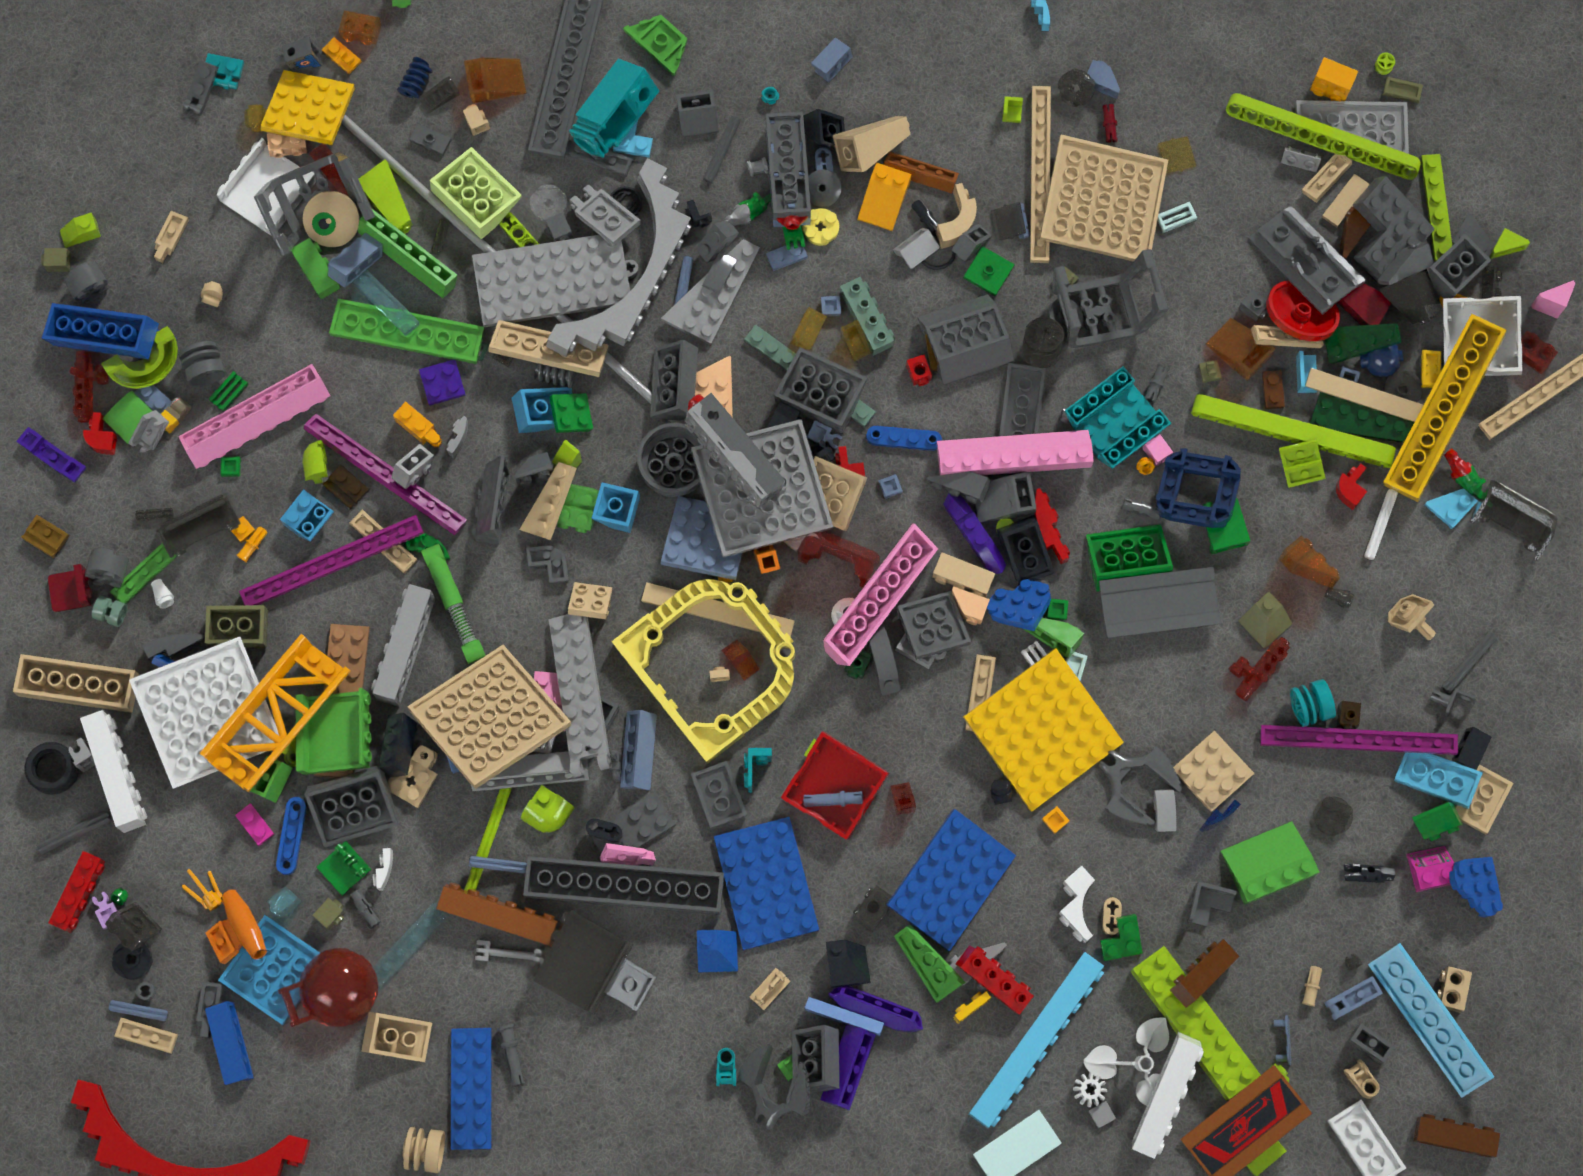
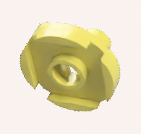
[802,208,839,246]

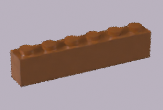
[437,883,558,945]

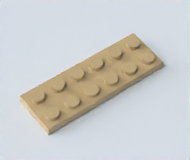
[489,320,608,377]

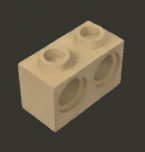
[1436,966,1472,1013]

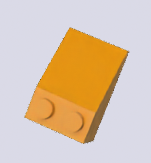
[857,163,911,231]

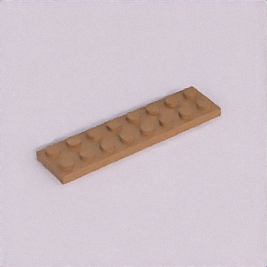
[314,624,370,778]

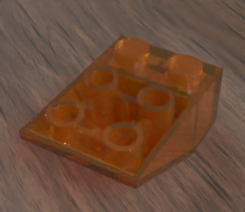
[464,58,527,103]
[1206,318,1276,381]
[1279,535,1340,589]

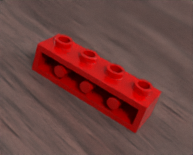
[48,851,105,933]
[955,945,1034,1015]

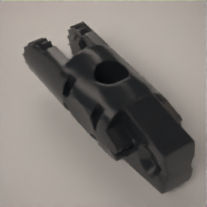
[1344,864,1395,883]

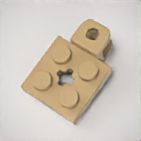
[388,746,438,808]

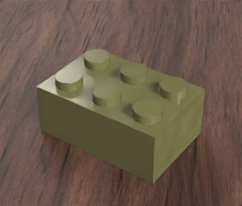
[205,605,268,648]

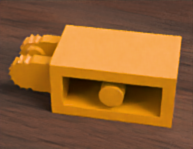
[393,401,442,448]

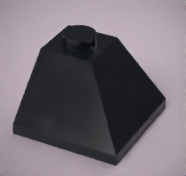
[803,109,845,150]
[826,940,871,988]

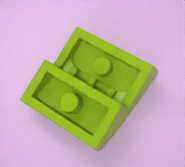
[1279,439,1326,488]

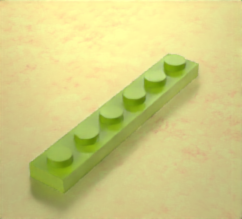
[1420,154,1452,262]

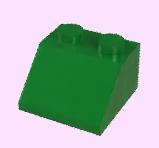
[1412,802,1463,842]

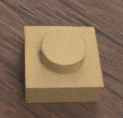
[710,667,730,682]

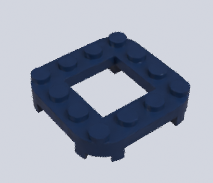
[1156,448,1241,528]

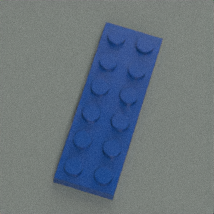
[451,1028,492,1150]

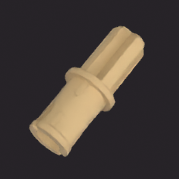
[1302,966,1322,1006]

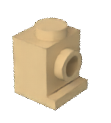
[463,104,490,136]

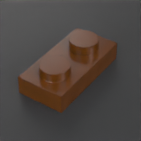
[1262,370,1285,409]

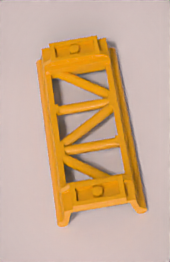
[199,634,351,792]

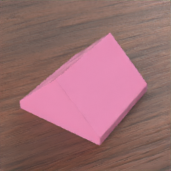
[1531,280,1575,319]

